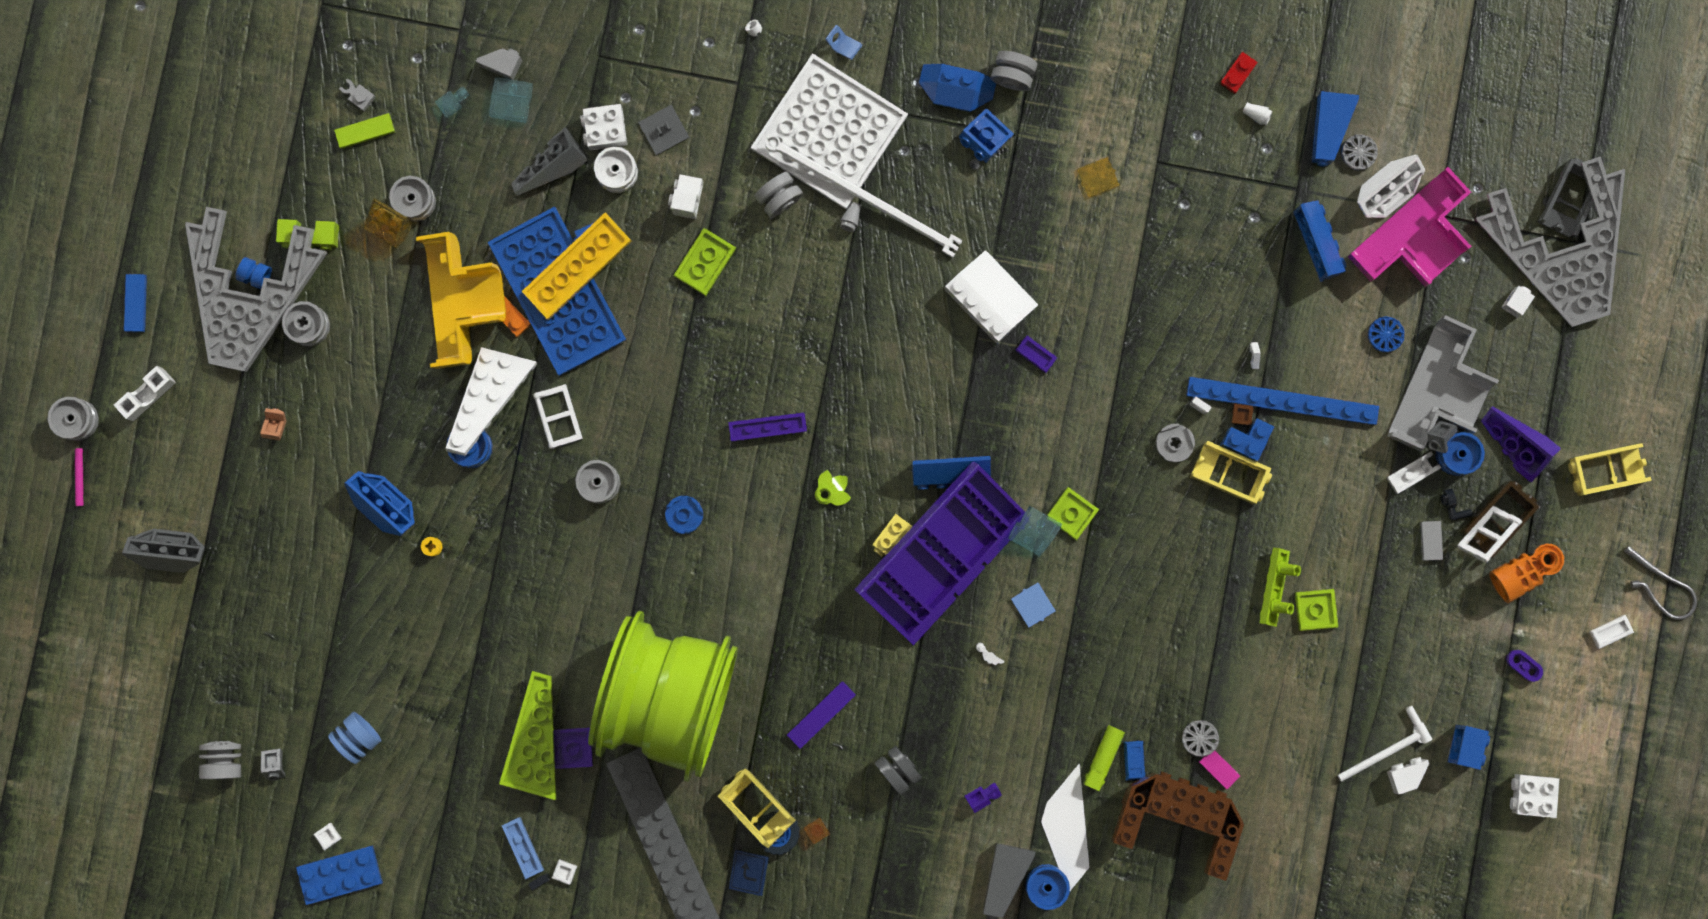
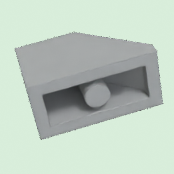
[476,48,522,81]

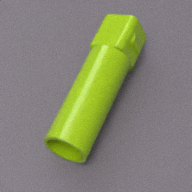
[1084,725,1125,791]

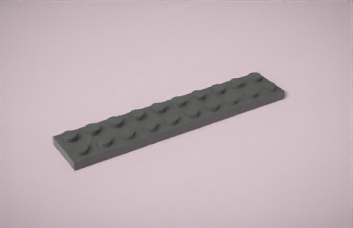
[606,748,720,919]

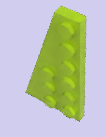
[499,671,556,800]

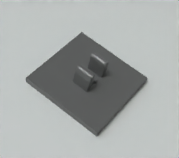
[638,105,689,155]

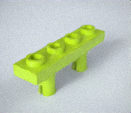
[1259,547,1301,627]

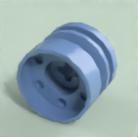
[328,712,381,764]

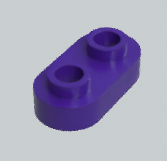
[1506,650,1543,682]

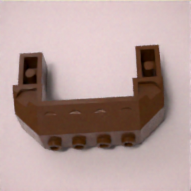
[1111,771,1244,881]

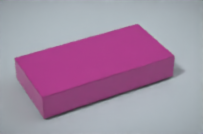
[1199,748,1240,790]

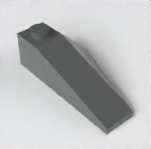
[511,127,587,196]

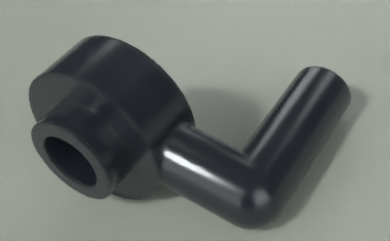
[1440,489,1473,521]

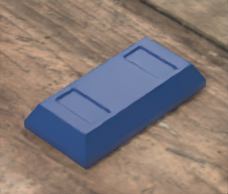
[1123,741,1145,781]

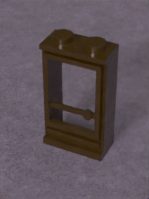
[1460,481,1540,558]

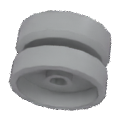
[990,51,1038,91]
[754,172,803,218]
[389,176,436,222]
[282,301,330,346]
[48,397,99,441]
[576,460,621,504]

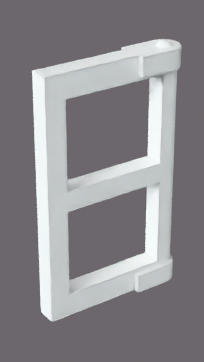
[533,384,583,449]
[1458,506,1522,563]

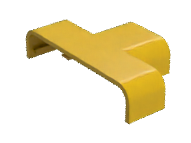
[416,232,506,369]

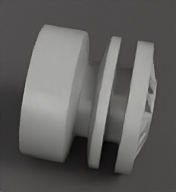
[199,741,241,779]

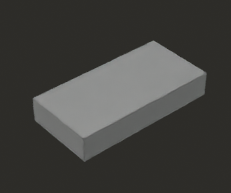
[1420,521,1443,560]

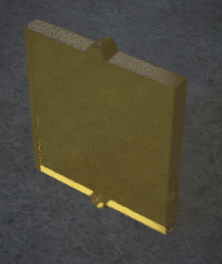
[1077,157,1119,198]

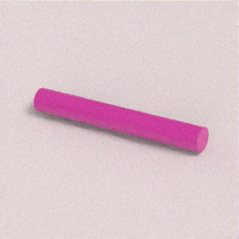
[75,448,84,506]

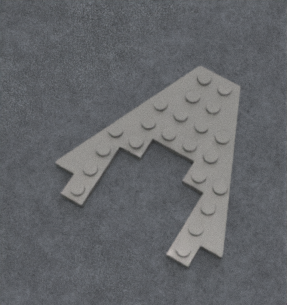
[1475,156,1625,327]
[185,207,327,372]

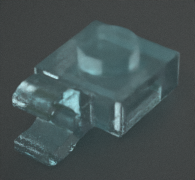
[435,87,470,118]

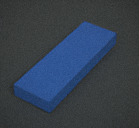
[124,274,147,332]

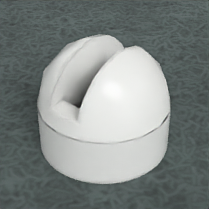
[745,20,762,36]

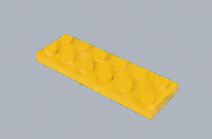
[522,213,632,320]

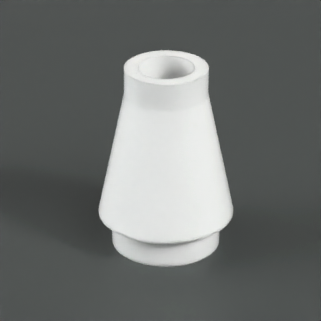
[1243,102,1273,125]

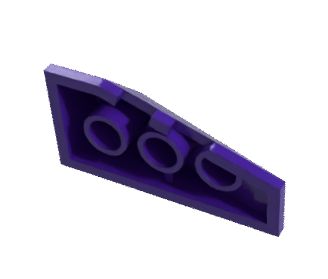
[1481,406,1561,483]

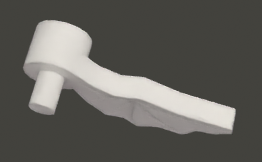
[976,643,1004,665]

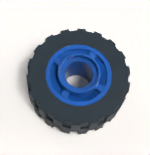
[757,811,800,855]

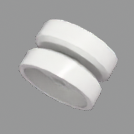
[594,147,638,193]

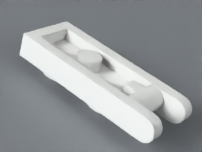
[1387,451,1441,494]

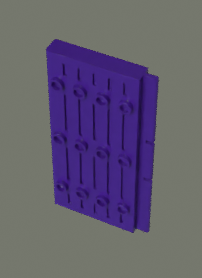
[854,461,1031,645]

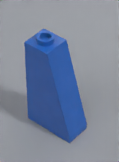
[1312,91,1359,166]

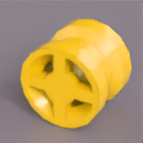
[421,537,443,557]

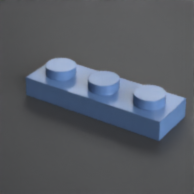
[502,817,544,879]

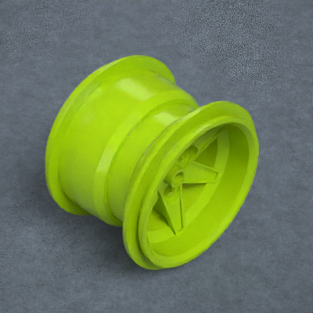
[588,611,738,782]

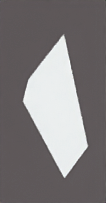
[1041,764,1089,891]

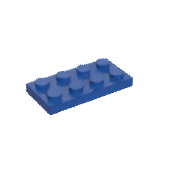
[296,845,383,905]

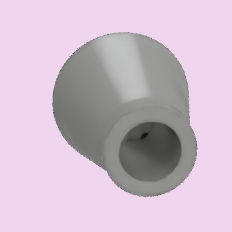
[840,202,861,232]

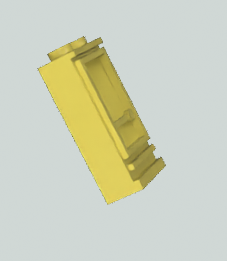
[1190,441,1272,505]
[1568,443,1652,496]
[718,768,796,848]

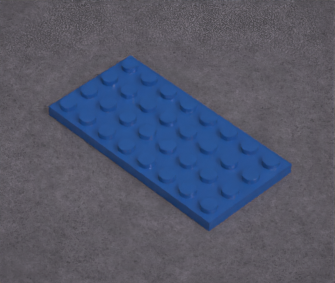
[488,207,627,376]

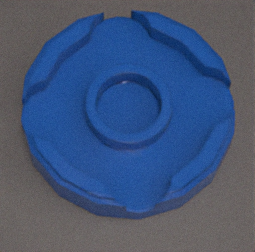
[665,496,703,534]

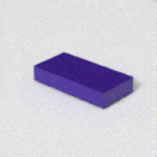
[1015,336,1057,374]

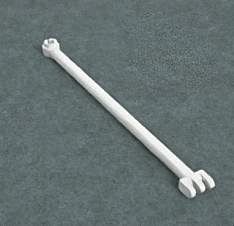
[765,135,962,258]

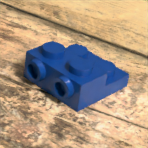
[959,108,1014,163]

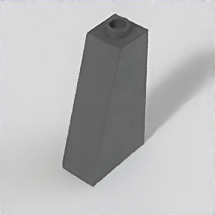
[982,843,1035,919]

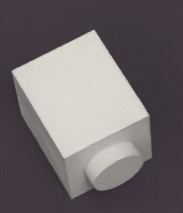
[1501,286,1535,318]

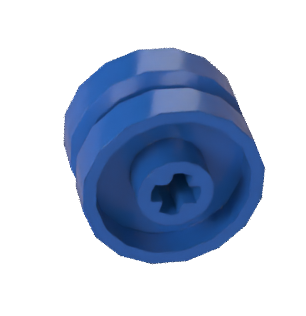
[446,431,493,468]
[1436,432,1485,476]
[1025,864,1070,910]

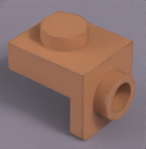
[260,408,287,441]

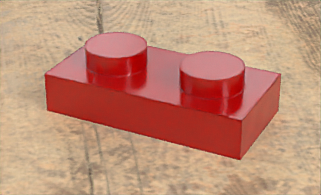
[1220,52,1258,94]

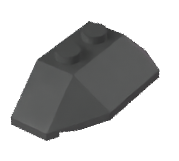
[122,529,205,573]

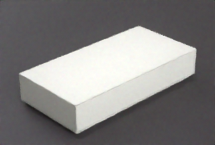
[1589,615,1634,649]

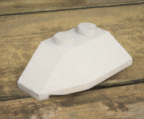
[1357,155,1425,218]

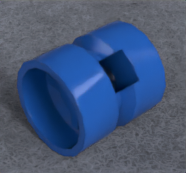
[236,257,272,290]

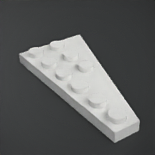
[446,347,537,456]

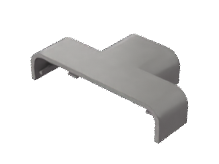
[1387,315,1499,451]

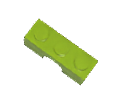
[276,219,339,250]

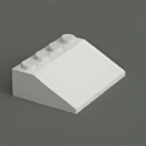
[944,250,1038,344]

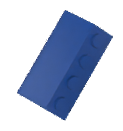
[1293,200,1346,282]
[912,456,991,490]

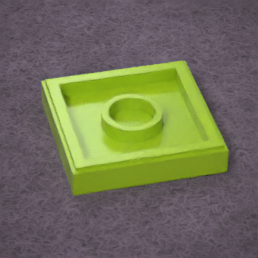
[1045,487,1099,541]
[1295,589,1338,631]

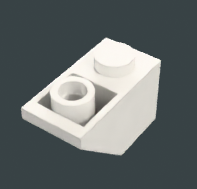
[1387,757,1429,795]

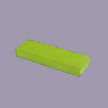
[334,113,395,149]

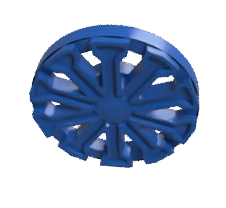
[1368,316,1405,352]

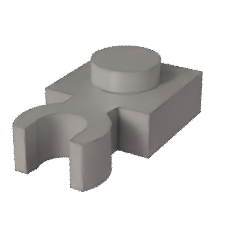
[339,79,376,112]

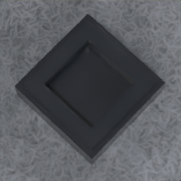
[529,873,551,890]

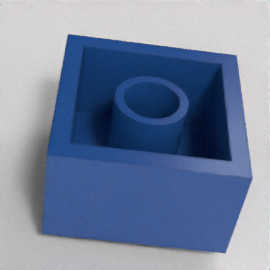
[1448,725,1490,770]

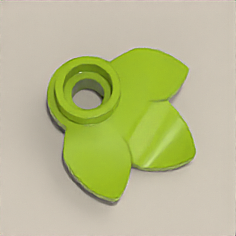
[815,470,851,506]

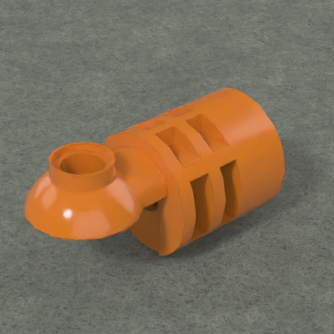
[1489,544,1564,604]

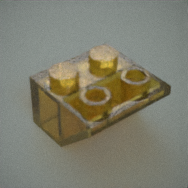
[364,198,412,248]

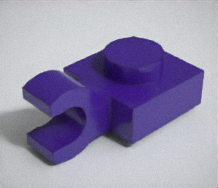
[965,783,1002,813]

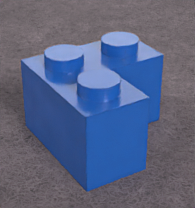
[1220,418,1274,462]

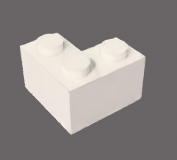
[668,175,703,219]

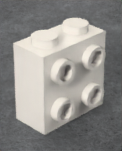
[580,104,627,150]
[1510,774,1559,818]

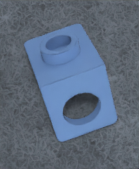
[826,25,862,60]

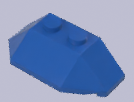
[919,64,996,112]
[344,471,415,536]

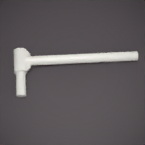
[1338,706,1432,782]

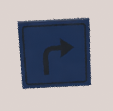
[729,850,769,896]

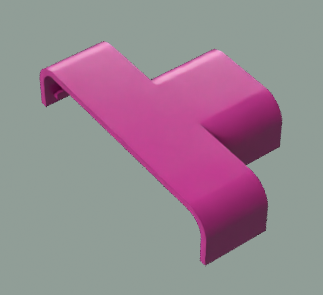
[1348,167,1472,287]

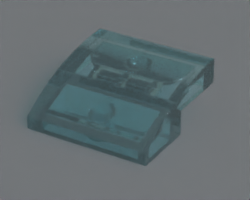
[489,77,533,123]
[1008,506,1062,556]

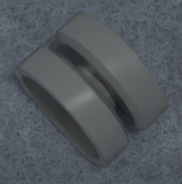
[874,745,922,795]

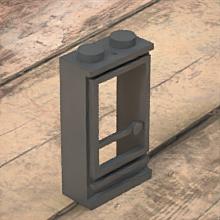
[1537,158,1593,239]

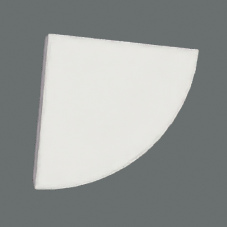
[1250,342,1261,369]

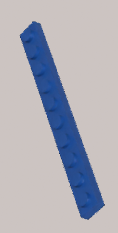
[1186,377,1379,425]

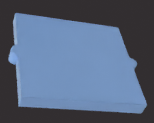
[1011,583,1055,628]

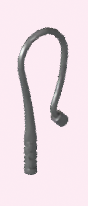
[1624,545,1697,620]

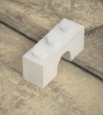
[114,366,176,421]

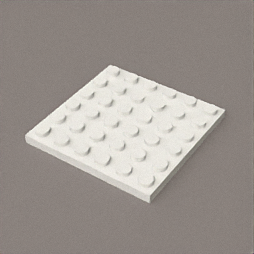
[751,53,908,210]

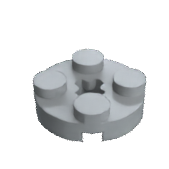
[1156,424,1195,462]

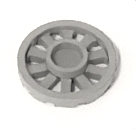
[1341,134,1378,170]
[1182,720,1219,757]

